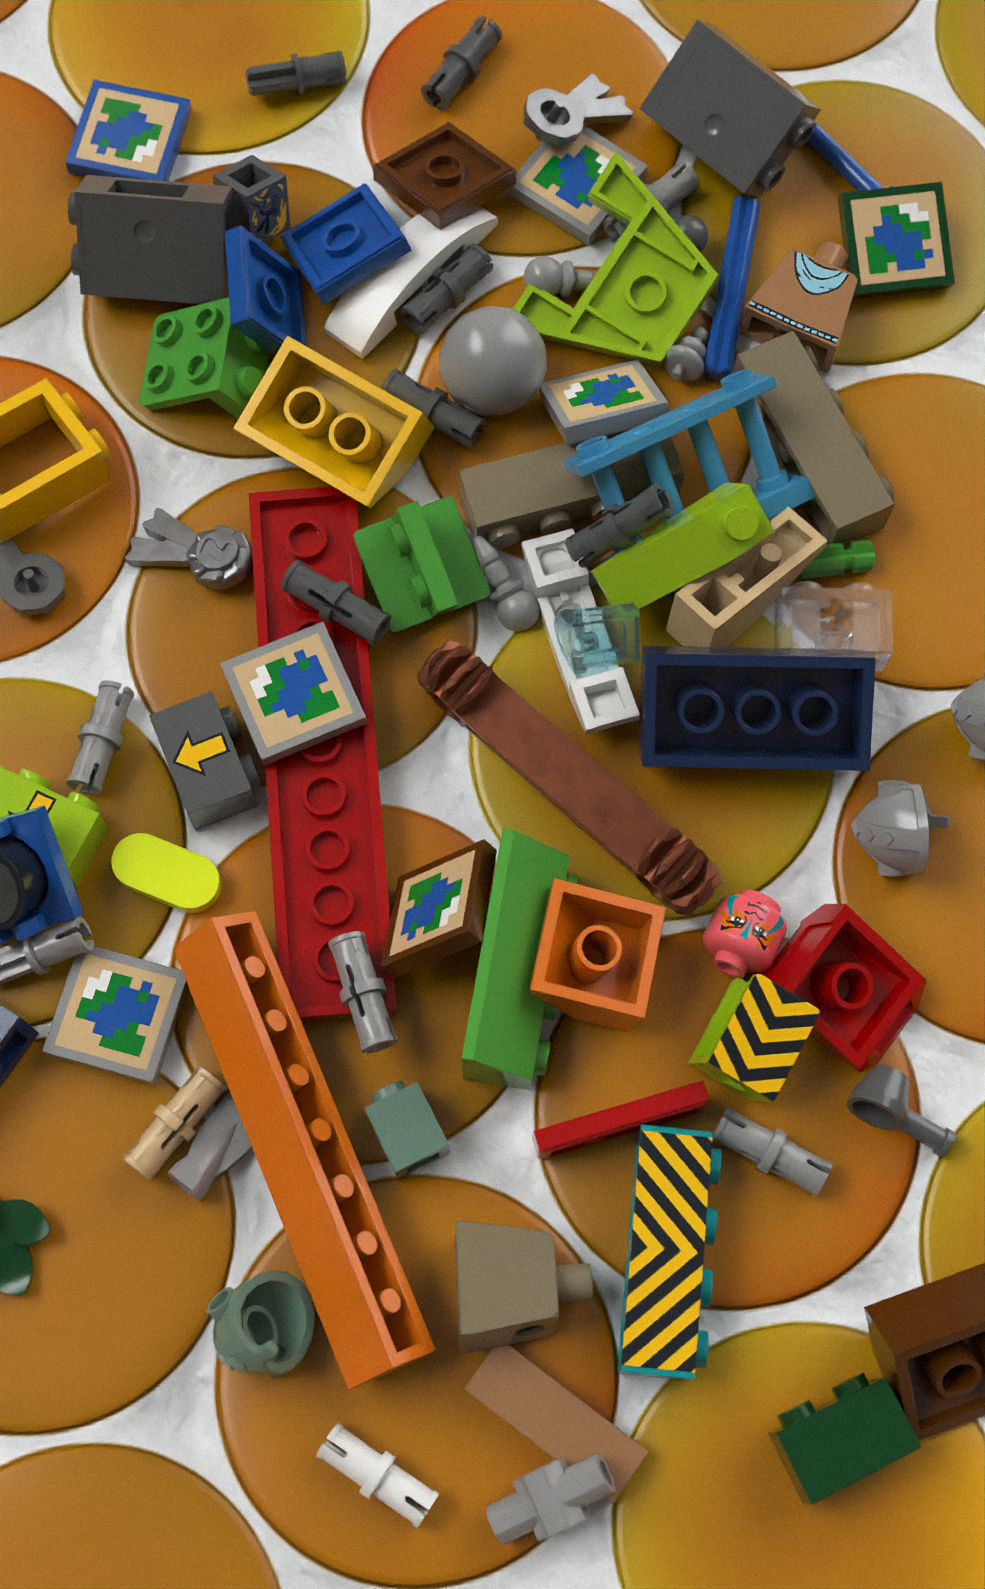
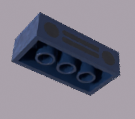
[638,646,876,771]

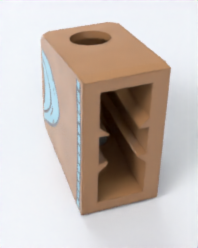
[739,241,858,374]

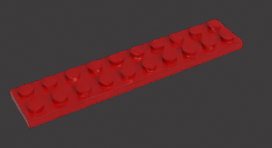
[248,486,398,1022]

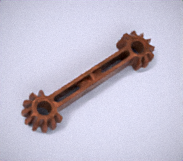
[417,640,722,915]

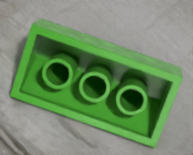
[461,828,578,1091]

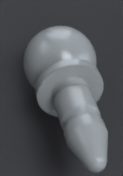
[524,256,598,298]
[474,536,540,632]

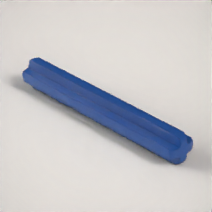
[703,195,761,381]

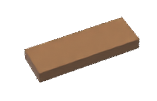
[464,1345,648,1504]

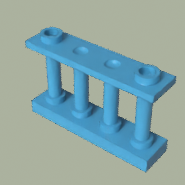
[562,369,815,564]

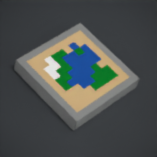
[507,125,648,246]
[539,359,669,445]
[220,622,367,766]
[42,946,188,1086]

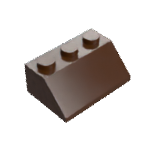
[864,1263,985,1440]

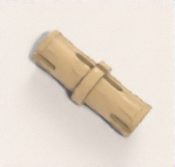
[121,1065,227,1181]

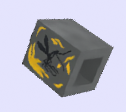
[213,155,291,244]

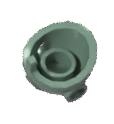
[206,1270,315,1379]

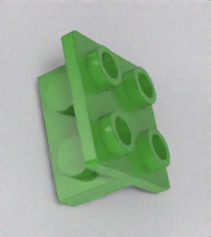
[353,496,490,633]

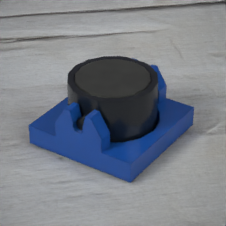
[0,805,84,945]

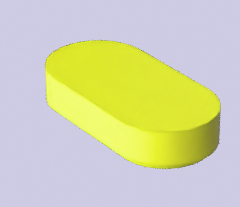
[111,833,222,913]

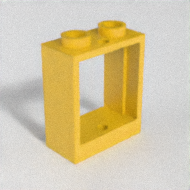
[0,378,111,544]

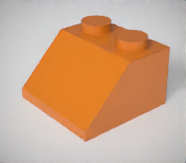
[529,878,666,1032]

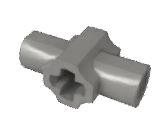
[487,1453,616,1544]

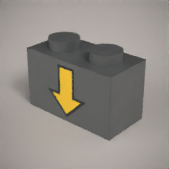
[149,691,261,831]

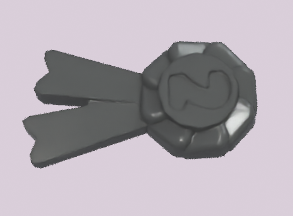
[0,538,66,617]

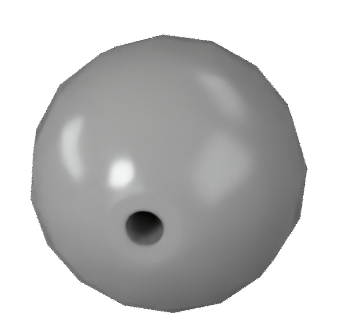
[439,306,547,416]

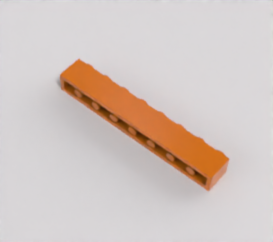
[173,911,436,1390]

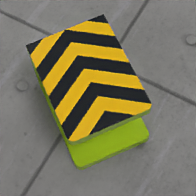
[687,974,820,1102]

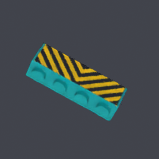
[617,1124,722,1381]

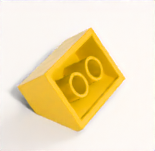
[233,336,435,508]

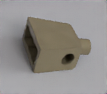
[455,1221,592,1353]

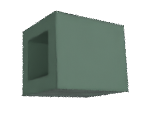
[364,1081,450,1179]

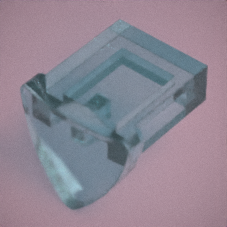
[554,603,639,674]

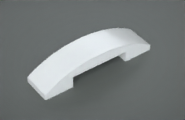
[324,206,498,359]
[522,528,640,734]

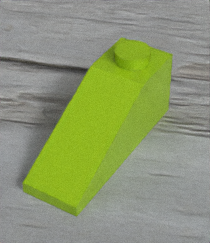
[591,482,775,618]

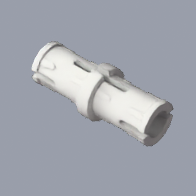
[316,1422,440,1528]

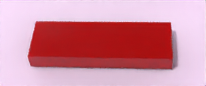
[532,1080,710,1160]

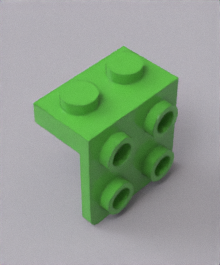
[140,297,269,419]

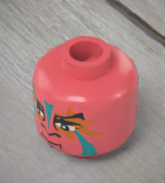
[703,889,787,978]

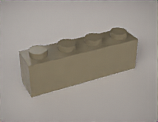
[733,331,895,545]
[459,431,684,549]

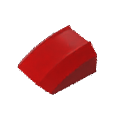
[761,904,927,1072]

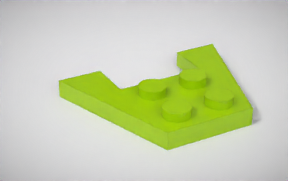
[513,151,719,367]

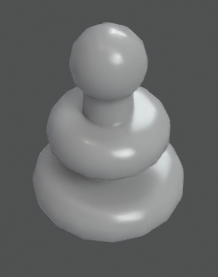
[663,327,709,382]

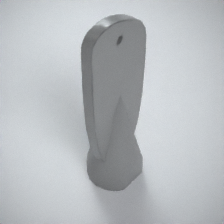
[167,1091,252,1202]

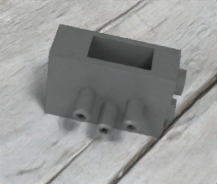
[639,19,822,196]
[68,175,233,304]

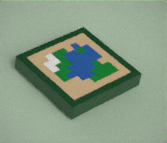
[837,182,955,299]

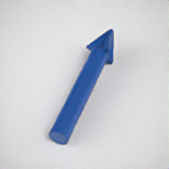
[807,123,893,191]

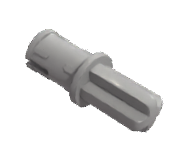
[0,916,94,985]

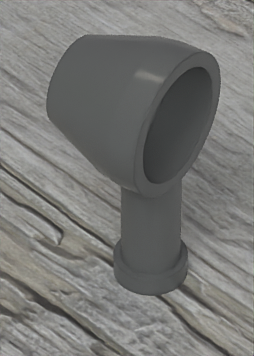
[847,1065,956,1158]

